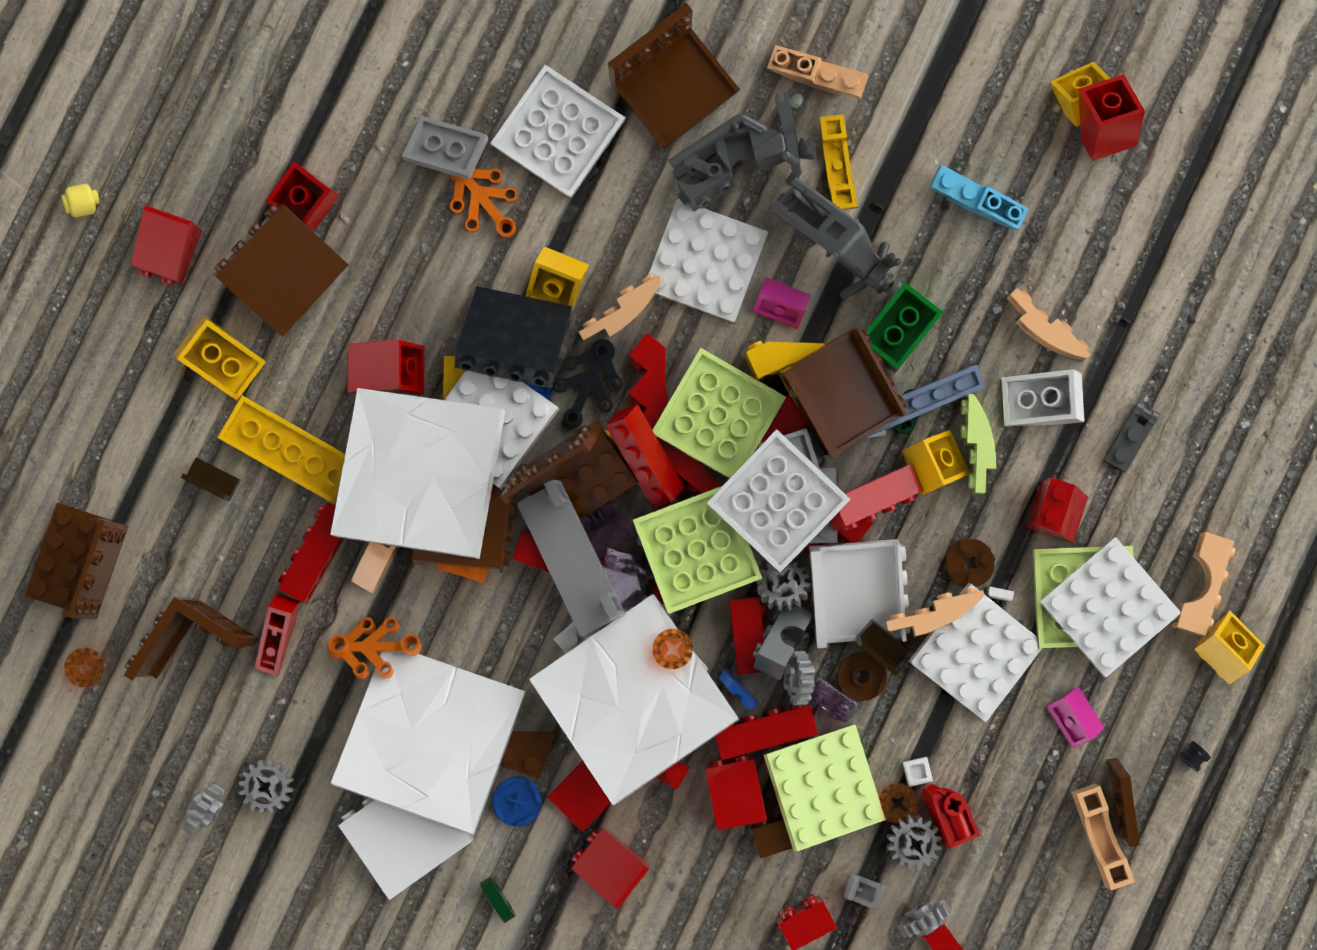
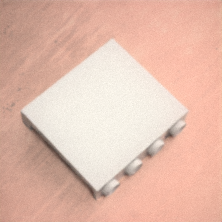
[809,539,910,648]
[338,798,474,900]

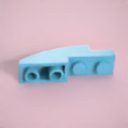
[929,165,1029,230]

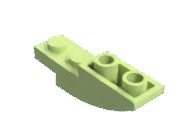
[960,394,996,495]

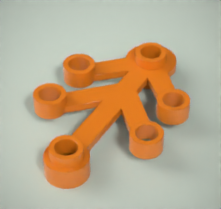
[449,168,518,238]
[327,617,422,679]

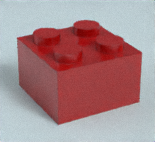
[265,162,340,232]
[776,894,837,950]

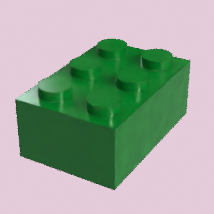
[866,282,944,373]

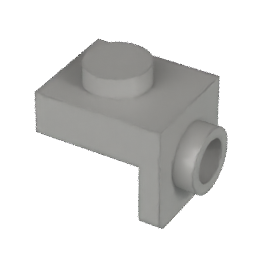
[843,875,886,910]

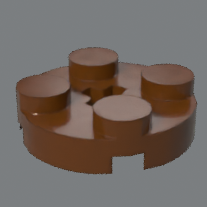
[945,539,995,588]
[837,652,887,701]

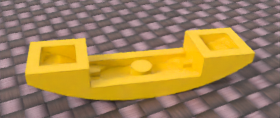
[819,114,858,210]

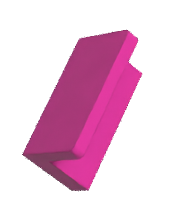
[753,278,811,329]
[1047,687,1104,748]

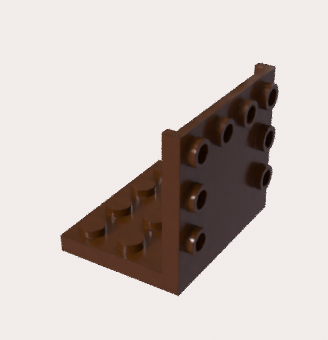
[608,2,740,150]
[500,420,638,519]
[25,503,129,619]
[124,597,259,681]

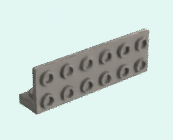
[517,480,626,636]

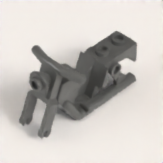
[669,92,817,212]
[771,177,902,299]

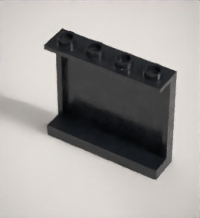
[455,286,572,388]

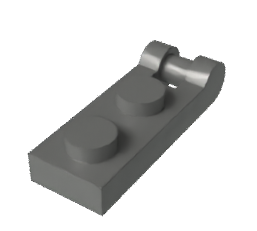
[1103,402,1160,473]

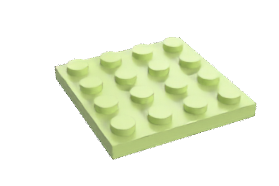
[653,348,786,479]
[633,486,762,614]
[1033,546,1134,648]
[764,724,886,851]

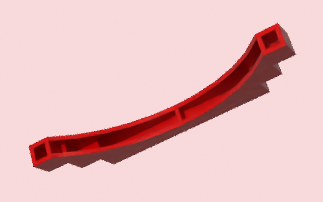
[628,333,874,553]

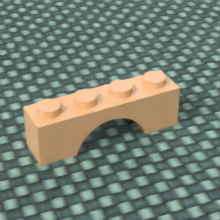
[1171,532,1235,636]
[1071,784,1135,890]

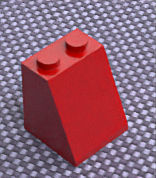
[1078,74,1145,161]
[131,205,202,286]
[347,340,425,394]
[1026,477,1088,544]
[705,754,767,831]
[571,827,650,909]

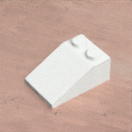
[1002,369,1084,426]

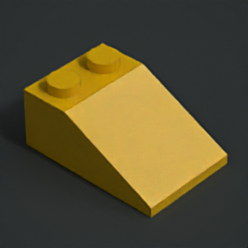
[173,315,266,401]
[744,341,825,382]

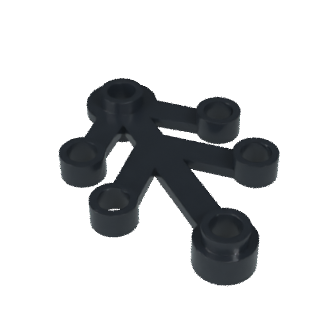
[553,339,623,429]

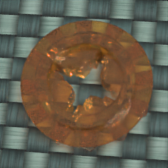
[653,629,693,670]
[64,648,105,687]
[879,783,918,823]

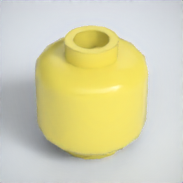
[61,183,100,218]

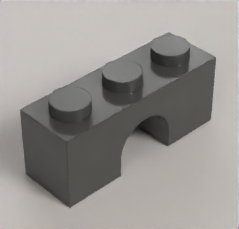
[753,604,814,680]

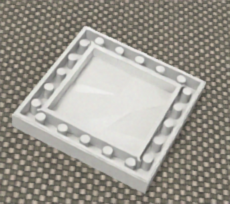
[331,388,505,559]
[529,594,739,805]
[331,652,526,835]

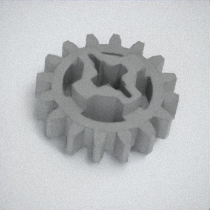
[757,561,811,611]
[783,651,815,705]
[239,759,294,814]
[184,784,225,836]
[887,814,942,870]
[897,900,951,938]

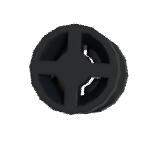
[1179,741,1211,772]

